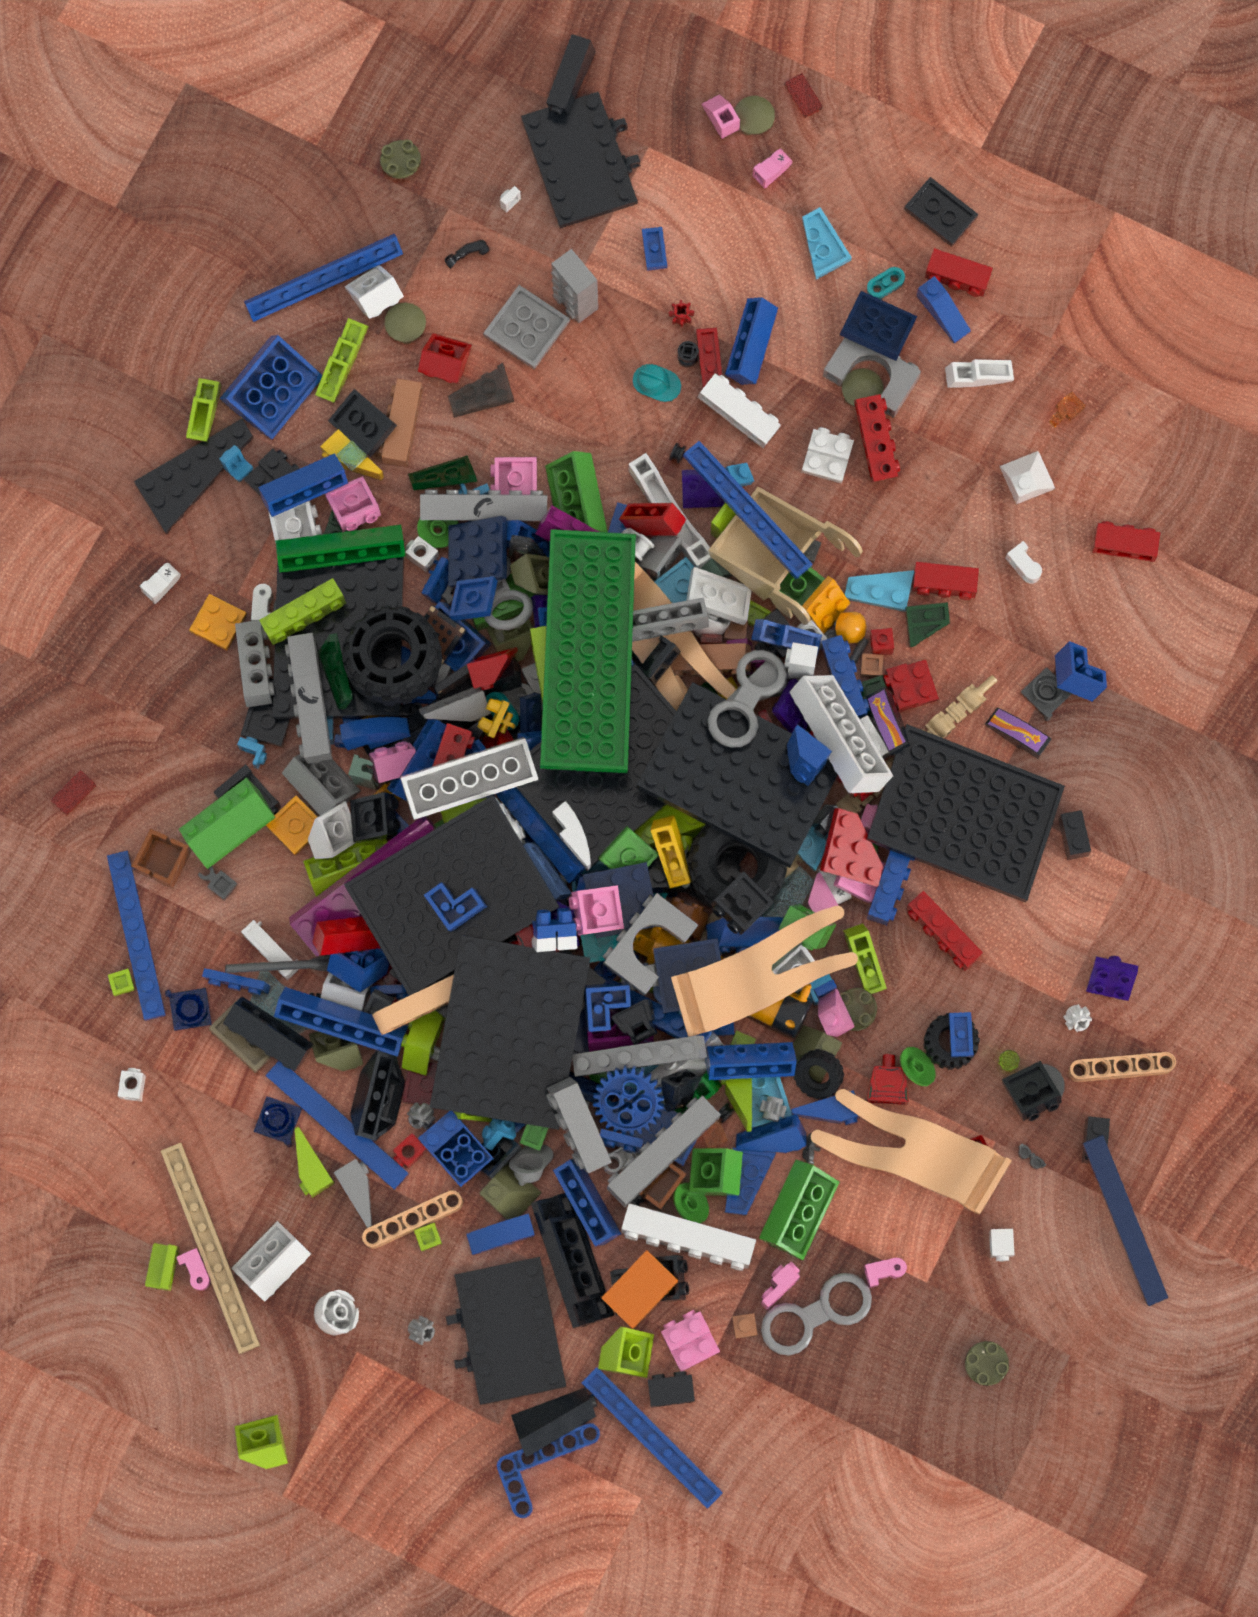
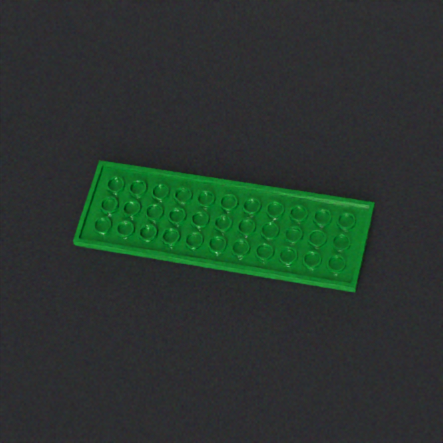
[540,529,636,773]

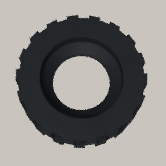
[794,1049,844,1099]

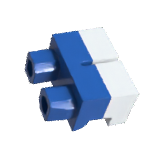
[532,908,577,952]

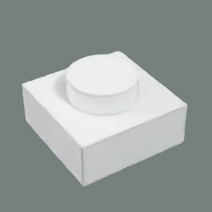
[500,186,521,213]

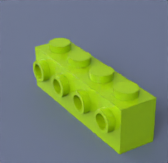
[259,578,346,645]

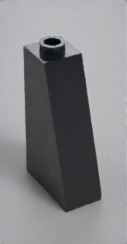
[546,34,596,115]
[511,1387,597,1457]

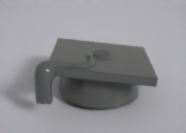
[1020,667,1072,721]

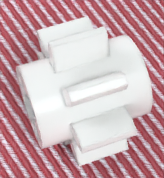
[1063,1004,1092,1032]

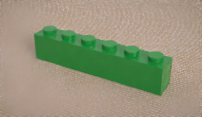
[275,525,406,573]

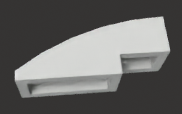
[945,359,1014,388]
[552,801,591,870]

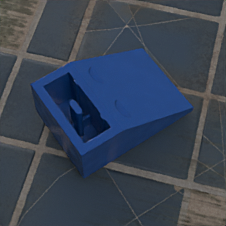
[418,1111,494,1187]

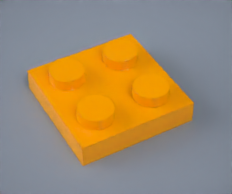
[802,576,850,634]
[189,594,247,650]
[266,795,317,855]

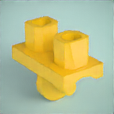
[477,699,515,738]

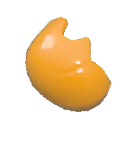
[835,612,867,643]

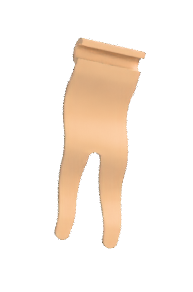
[632,562,736,711]
[671,906,858,1037]
[811,1089,1012,1215]

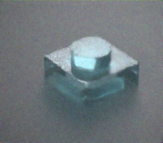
[337,441,367,471]

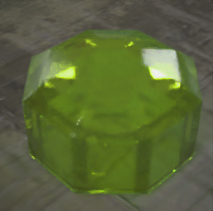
[998,1050,1020,1072]

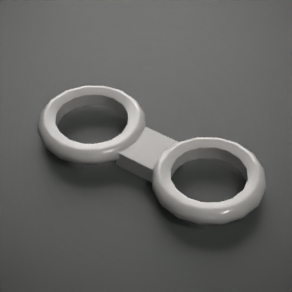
[484,556,533,630]
[707,650,787,748]
[761,1273,872,1356]

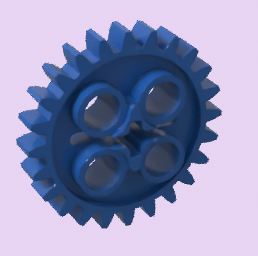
[593,1065,664,1136]

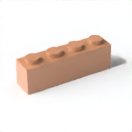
[379,379,423,468]
[671,643,751,677]

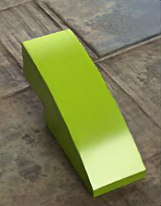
[186,378,221,442]

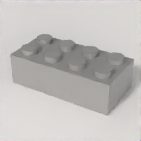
[551,249,598,323]
[546,1077,612,1173]

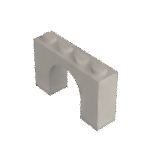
[823,338,921,418]
[603,893,698,995]

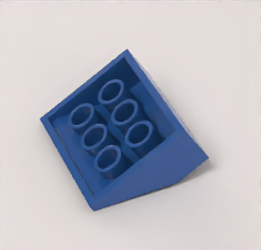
[219,335,322,440]

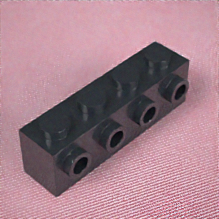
[223,996,314,1071]

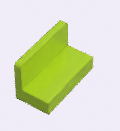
[145,1243,180,1291]

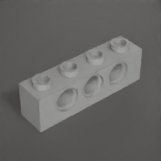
[632,597,709,642]
[235,620,275,707]

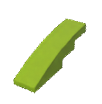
[315,318,369,403]

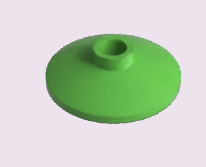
[417,518,458,548]
[900,1047,936,1086]
[673,1183,709,1223]

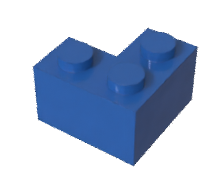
[1055,641,1107,701]
[424,882,487,932]
[327,948,389,992]
[584,982,631,1032]

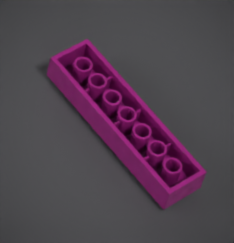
[289,816,437,957]

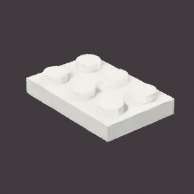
[686,567,751,625]

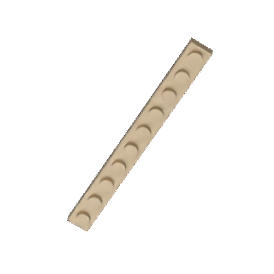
[161,1143,260,1354]

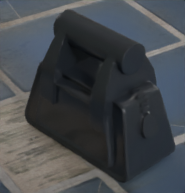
[611,999,657,1045]
[661,1069,702,1112]

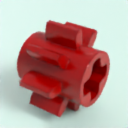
[669,300,694,328]

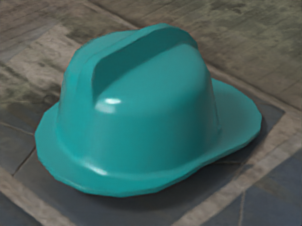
[632,364,681,402]

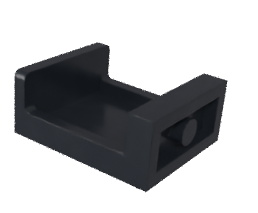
[213,764,281,815]

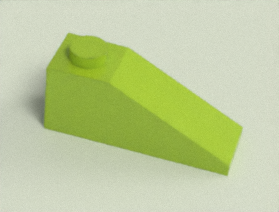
[843,923,887,994]
[721,1078,752,1132]
[295,1127,335,1198]

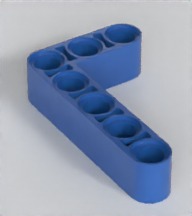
[497,1423,600,1519]

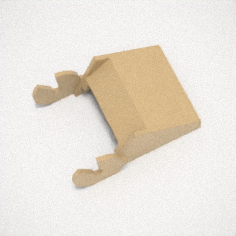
[708,487,863,625]

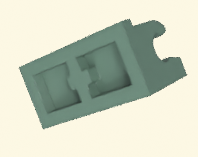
[348,754,379,790]

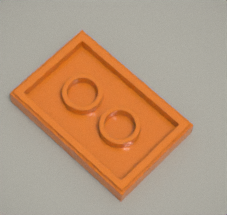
[601,1250,679,1329]

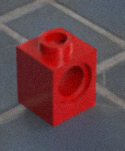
[870,628,894,655]
[393,1133,428,1169]

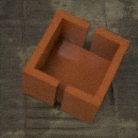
[131,828,192,889]
[639,1164,686,1212]

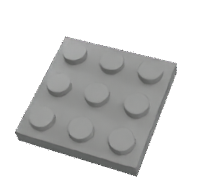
[483,285,570,370]

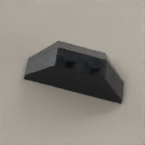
[350,1051,405,1141]

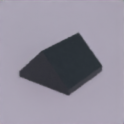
[480,1137,522,1181]

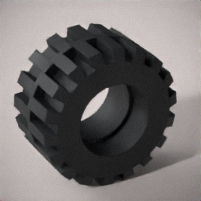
[924,1012,980,1070]

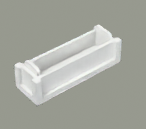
[241,920,299,981]

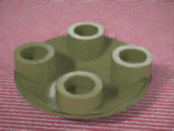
[734,96,775,135]
[380,140,421,179]
[385,303,426,344]
[842,368,883,407]
[840,988,877,1031]
[965,1341,1009,1386]

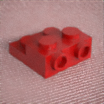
[883,659,939,712]

